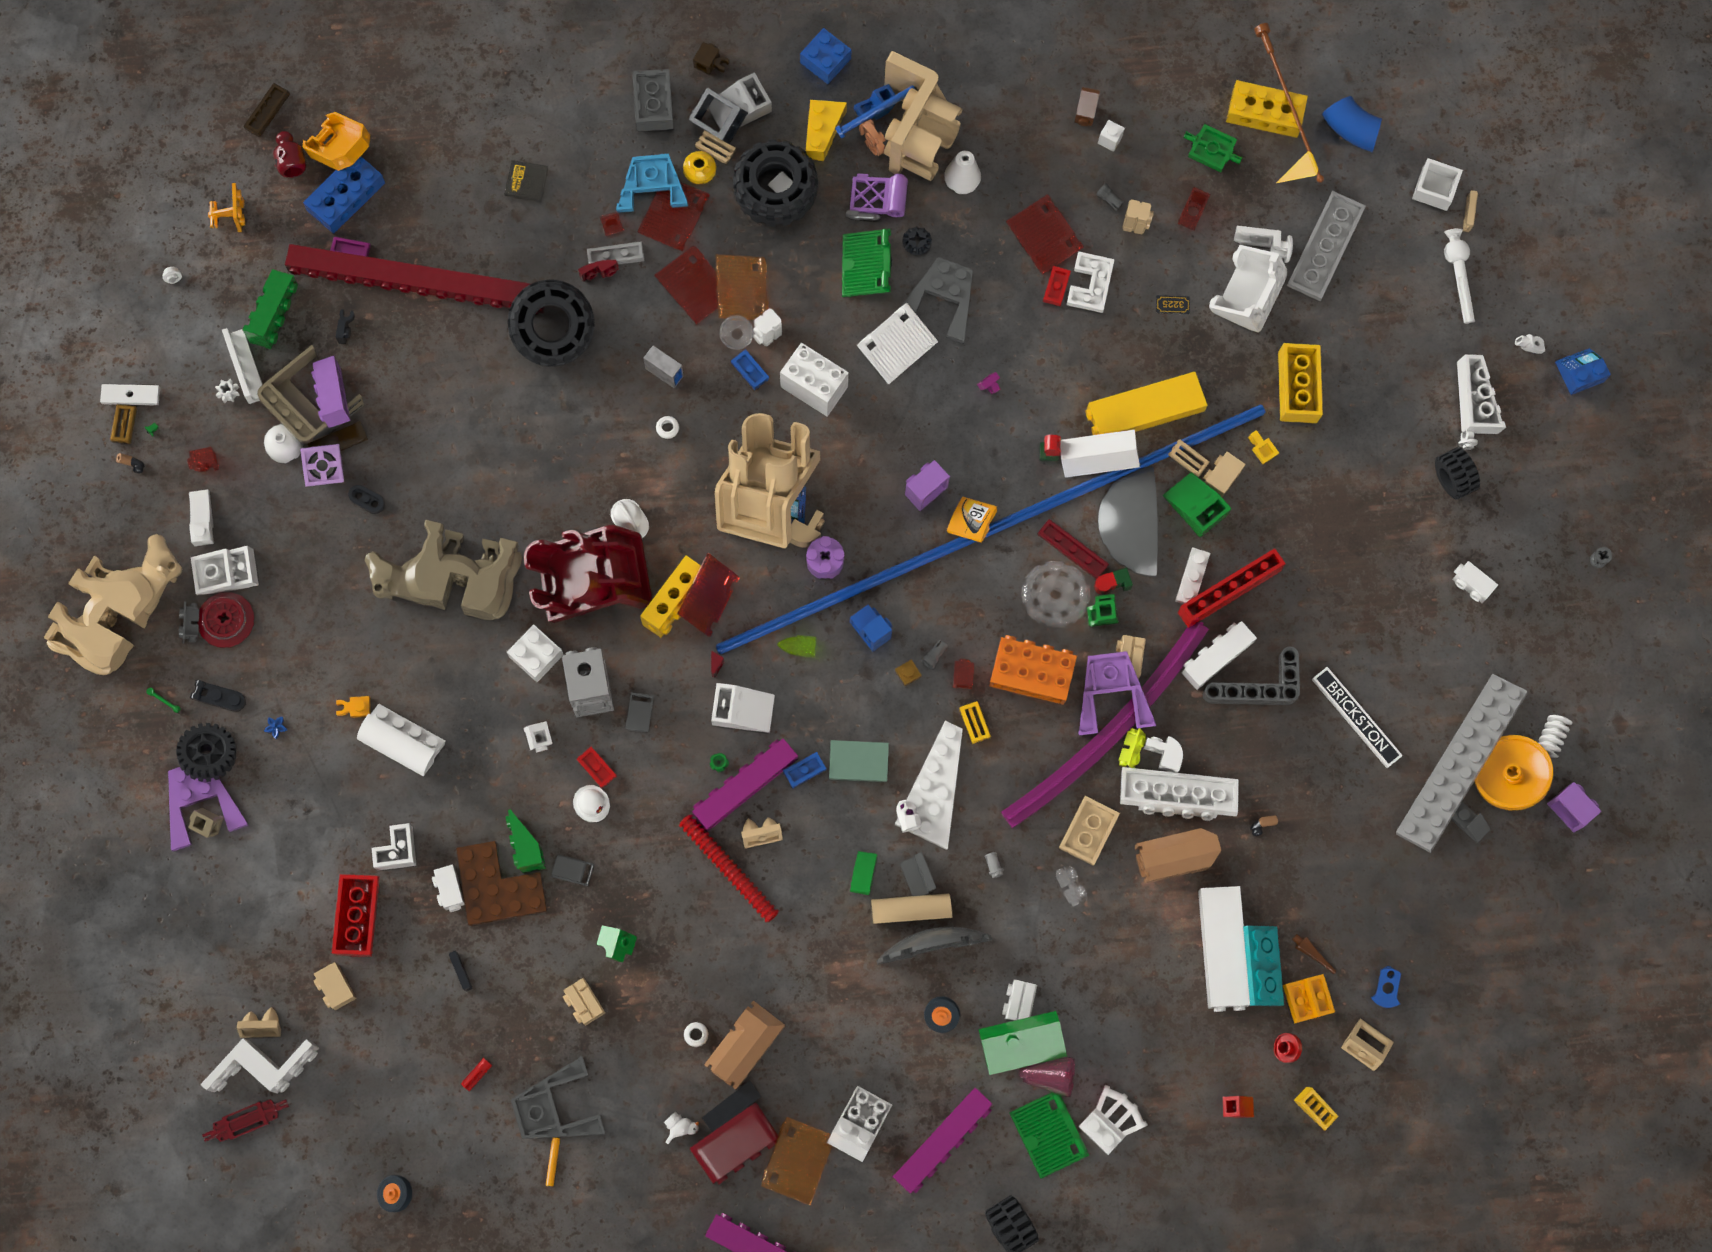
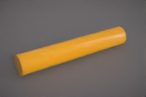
[546,1138,560,1186]

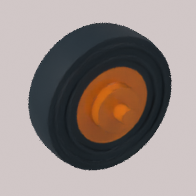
[924,996,960,1033]
[377,1175,412,1212]

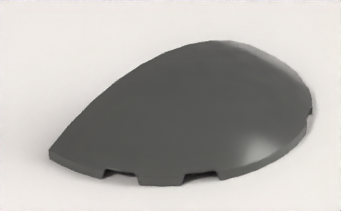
[1098,467,1158,577]
[876,927,992,965]

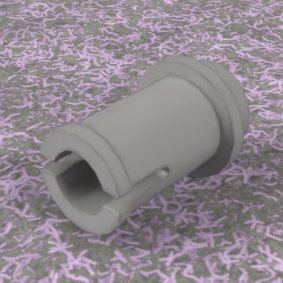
[984,852,1004,878]

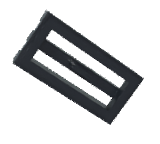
[449,950,473,992]

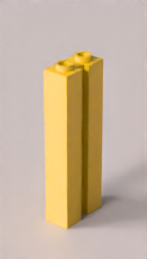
[1085,372,1208,435]

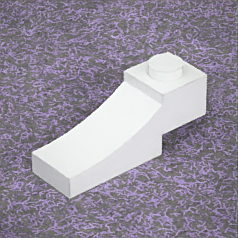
[189,489,214,546]

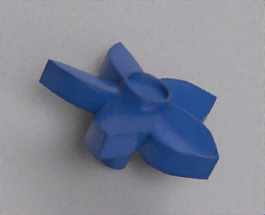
[264,717,287,739]

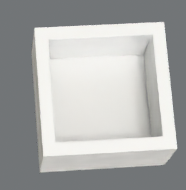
[1412,158,1463,211]
[507,624,564,682]

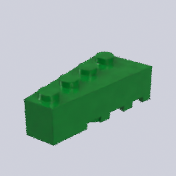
[242,269,298,349]

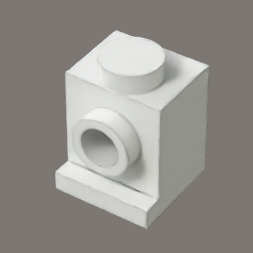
[523,721,552,753]

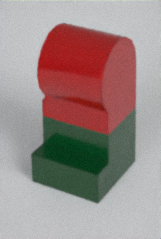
[1040,435,1061,461]
[1094,567,1133,595]

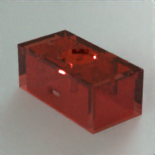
[1178,187,1211,231]

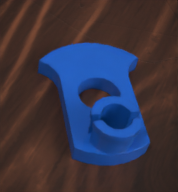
[1371,966,1401,1008]

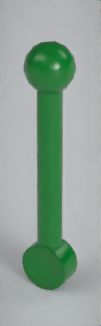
[146,688,181,713]

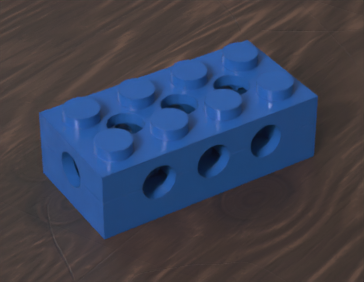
[303,156,385,234]

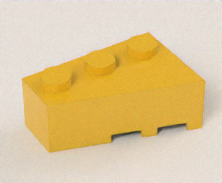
[806,100,847,161]

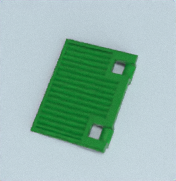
[842,229,891,297]
[1009,1089,1089,1179]

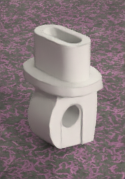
[1515,334,1545,354]

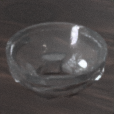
[719,315,754,350]

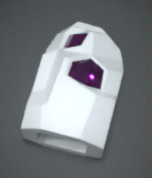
[896,800,922,833]

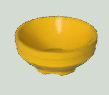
[683,151,716,184]

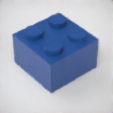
[800,28,852,84]

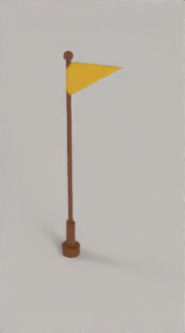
[1254,23,1324,183]

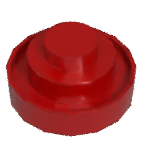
[1274,1033,1302,1063]

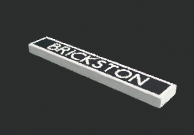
[1312,667,1403,768]

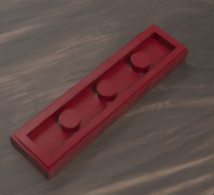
[1037,519,1109,579]

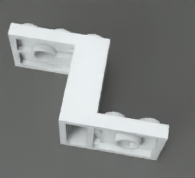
[201,1038,319,1094]

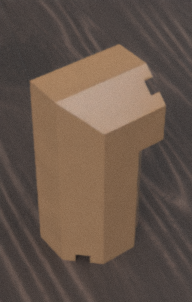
[1135,828,1221,884]
[704,1001,785,1090]

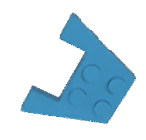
[616,154,688,213]

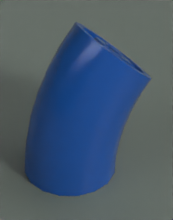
[1322,96,1382,152]

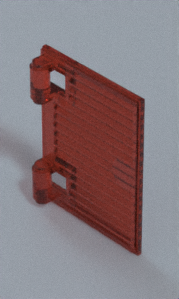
[637,182,710,251]
[1006,194,1084,274]
[654,246,735,324]
[677,553,739,637]

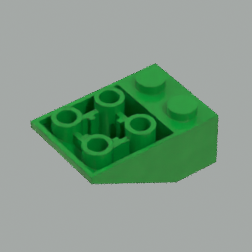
[1163,472,1232,537]
[506,810,546,873]

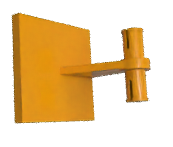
[208,183,245,232]

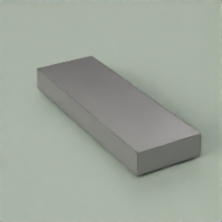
[587,242,645,265]

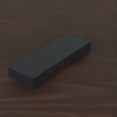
[702,1081,762,1132]

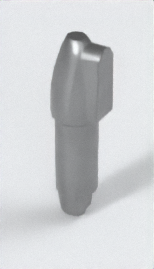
[845,210,881,221]

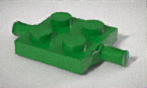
[1183,124,1243,172]

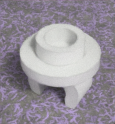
[1458,430,1478,450]

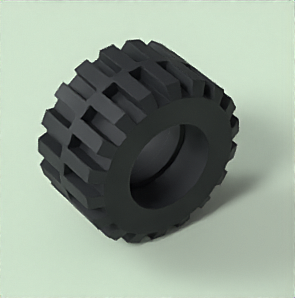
[1435,447,1480,500]

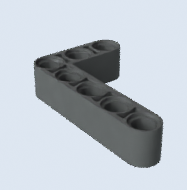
[1203,647,1300,705]

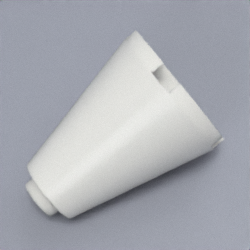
[945,151,981,194]

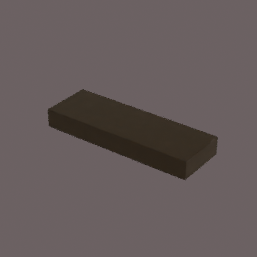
[308,421,368,453]

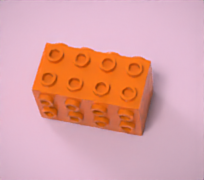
[989,635,1077,705]

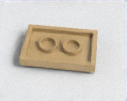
[1059,796,1120,866]

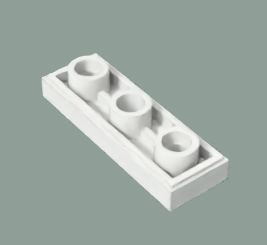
[100,384,160,405]

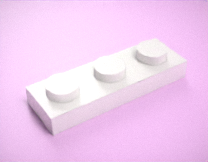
[1175,547,1210,604]

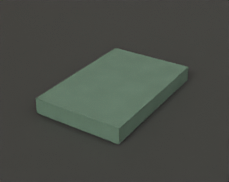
[829,740,889,782]

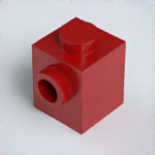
[1223,1096,1254,1118]

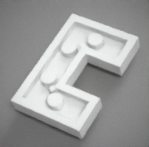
[1067,252,1114,313]

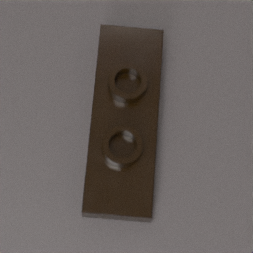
[243,83,290,137]

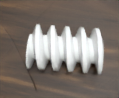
[1539,715,1573,758]

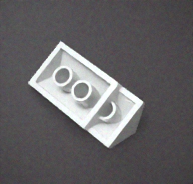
[1060,430,1140,478]

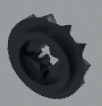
[902,226,932,255]

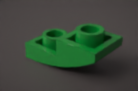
[850,851,878,895]

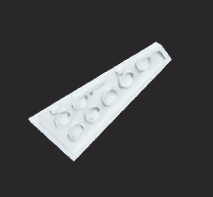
[895,721,963,850]

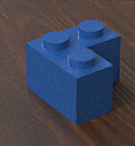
[850,605,893,652]

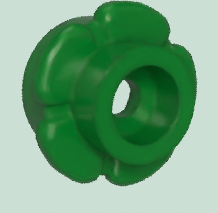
[710,753,729,772]

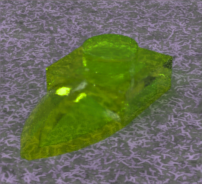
[777,635,816,657]

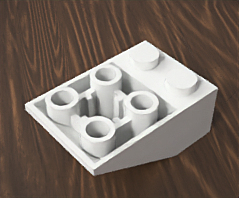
[711,683,775,733]
[827,1086,892,1162]

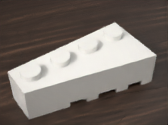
[1457,354,1506,434]

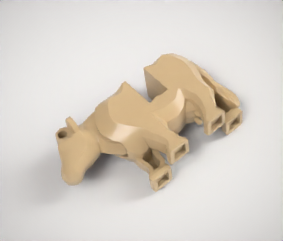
[44,534,183,675]

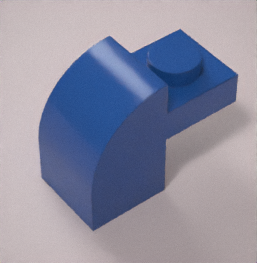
[853,84,895,120]

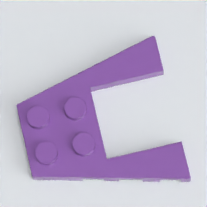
[1079,651,1156,735]
[168,767,249,851]

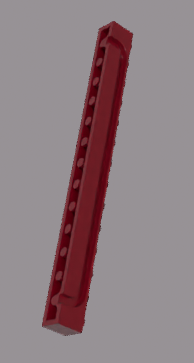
[285,244,545,314]

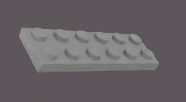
[1287,191,1366,301]

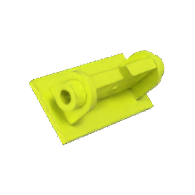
[1118,728,1146,768]

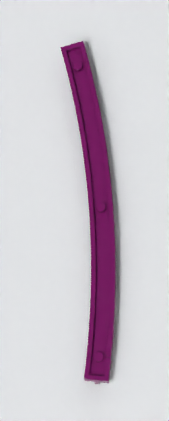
[1001,621,1209,828]

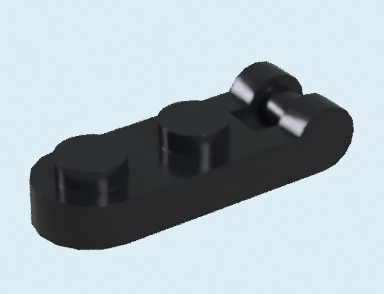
[190,680,246,712]

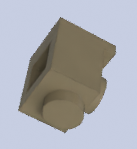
[188,808,224,838]

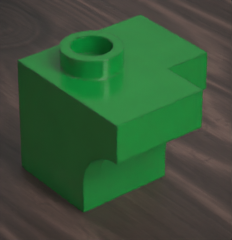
[1087,594,1118,627]
[596,925,637,963]

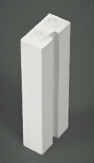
[1198,886,1250,1012]

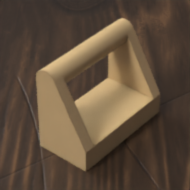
[1341,1019,1394,1071]

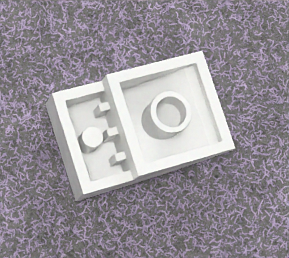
[191,546,259,595]

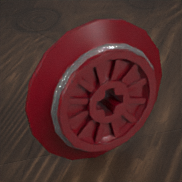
[197,592,254,648]

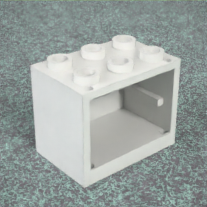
[780,343,849,417]

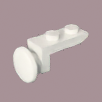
[1234,226,1293,263]

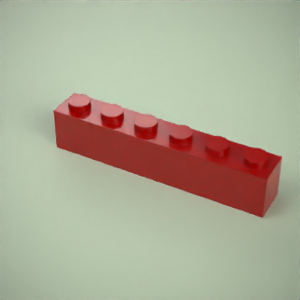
[1178,548,1286,628]

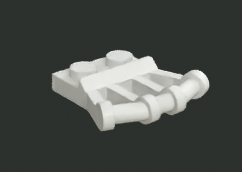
[1079,1085,1148,1155]

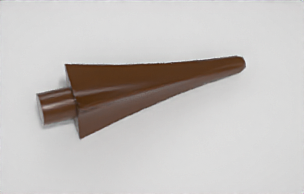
[1292,934,1336,974]

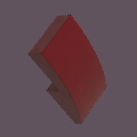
[578,260,619,282]

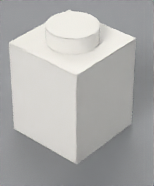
[1098,120,1125,152]

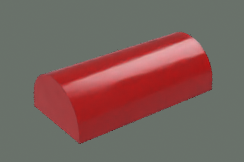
[332,874,380,957]

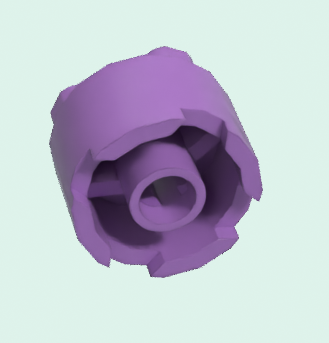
[806,536,845,579]

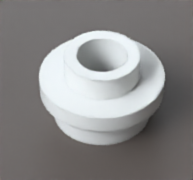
[162,267,182,284]

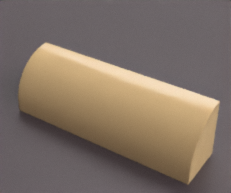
[871,893,952,924]

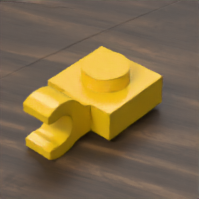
[1248,430,1279,465]

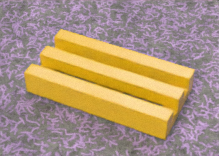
[959,701,991,744]

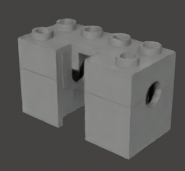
[562,647,614,718]

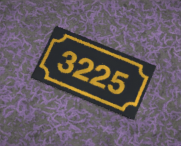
[1156,295,1190,314]

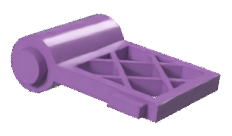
[850,174,908,217]

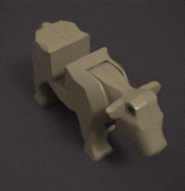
[365,520,522,620]

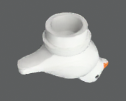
[664,1111,699,1144]

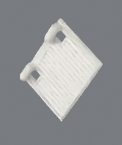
[857,303,938,384]

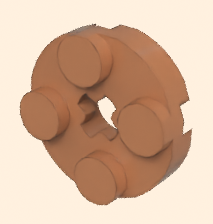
[859,119,886,156]

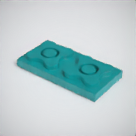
[1243,926,1284,1006]

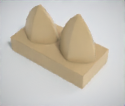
[741,817,783,848]
[237,1007,281,1038]

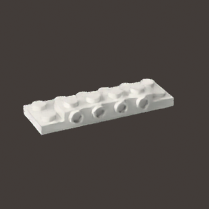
[1120,767,1238,821]

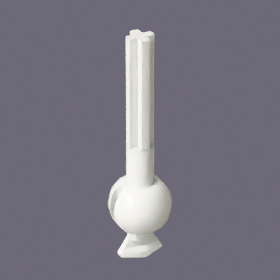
[1444,228,1475,324]

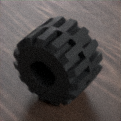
[985,1195,1039,1252]

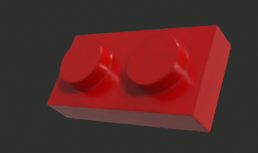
[1043,266,1071,307]
[577,747,617,789]

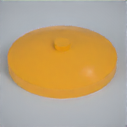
[1474,735,1553,810]

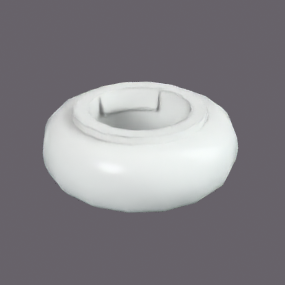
[656,416,679,439]
[684,1022,709,1047]

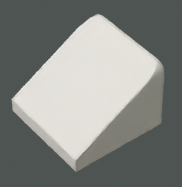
[768,172,793,193]

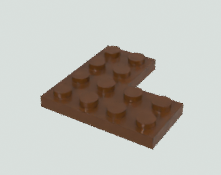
[456,841,547,926]

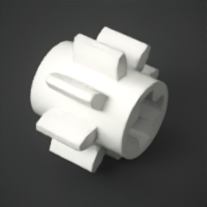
[215,379,240,403]

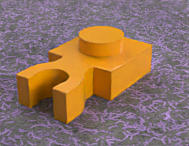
[336,696,371,718]

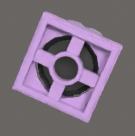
[300,444,344,487]

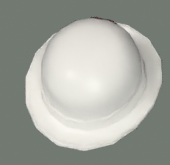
[573,785,610,822]

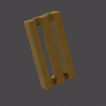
[110,404,137,444]

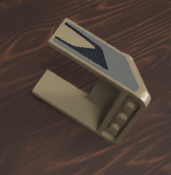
[257,345,364,444]

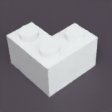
[372,823,416,871]

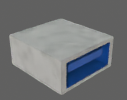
[644,346,683,388]

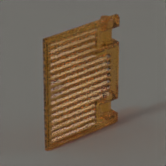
[715,254,769,320]
[761,1117,832,1205]

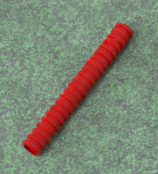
[679,814,779,923]

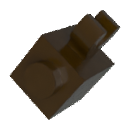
[693,42,729,75]

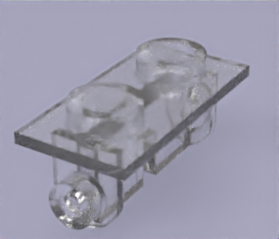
[1055,865,1087,907]

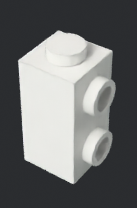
[1452,561,1498,603]
[432,864,465,912]

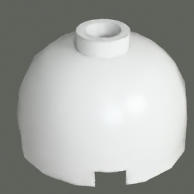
[264,424,304,463]

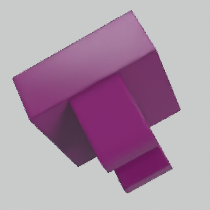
[977,372,1000,394]

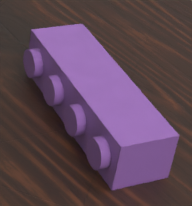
[311,356,350,428]

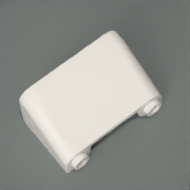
[1209,245,1287,332]

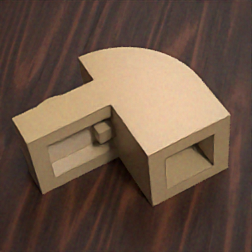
[790,510,825,548]

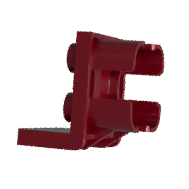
[524,525,652,623]

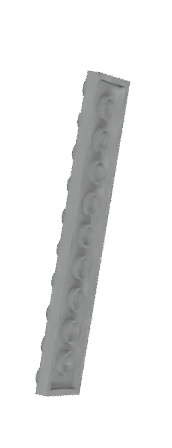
[1396,674,1527,853]

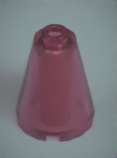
[1019,1057,1075,1097]

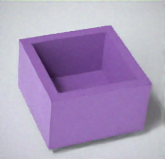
[905,460,950,511]
[1547,782,1601,833]

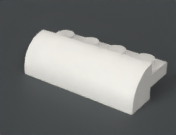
[357,704,445,777]

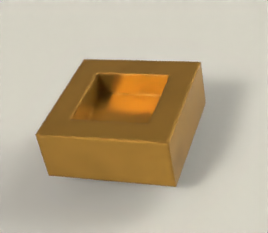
[895,659,921,686]

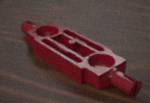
[202,1099,289,1142]

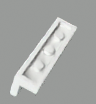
[222,328,263,404]

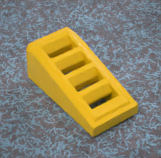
[1294,1087,1339,1131]

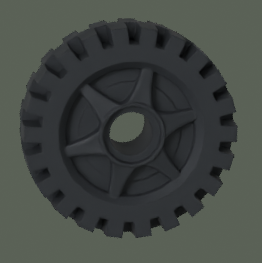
[176,723,236,782]

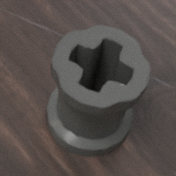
[1590,547,1612,568]

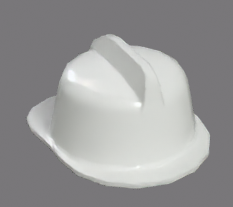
[611,499,649,538]

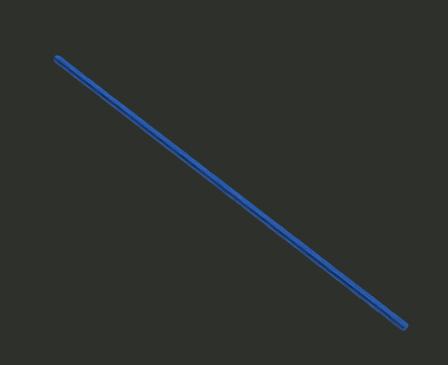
[716,405,1266,655]

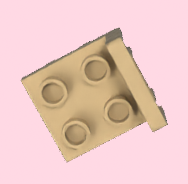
[884,51,962,181]
[715,413,820,548]

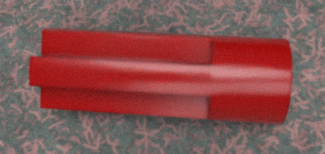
[461,1058,492,1092]

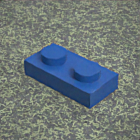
[731,349,769,391]
[783,752,826,789]

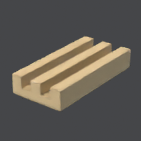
[695,130,736,165]
[1463,190,1478,232]
[1168,440,1209,477]

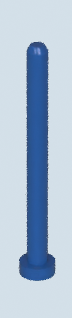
[835,86,916,139]

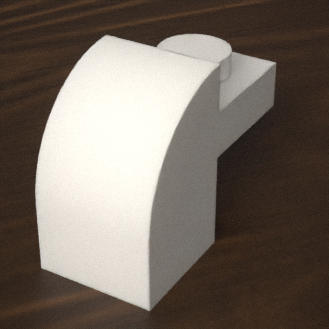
[1144,736,1183,773]

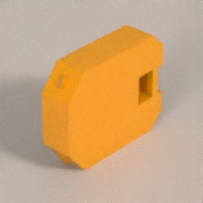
[303,112,370,171]

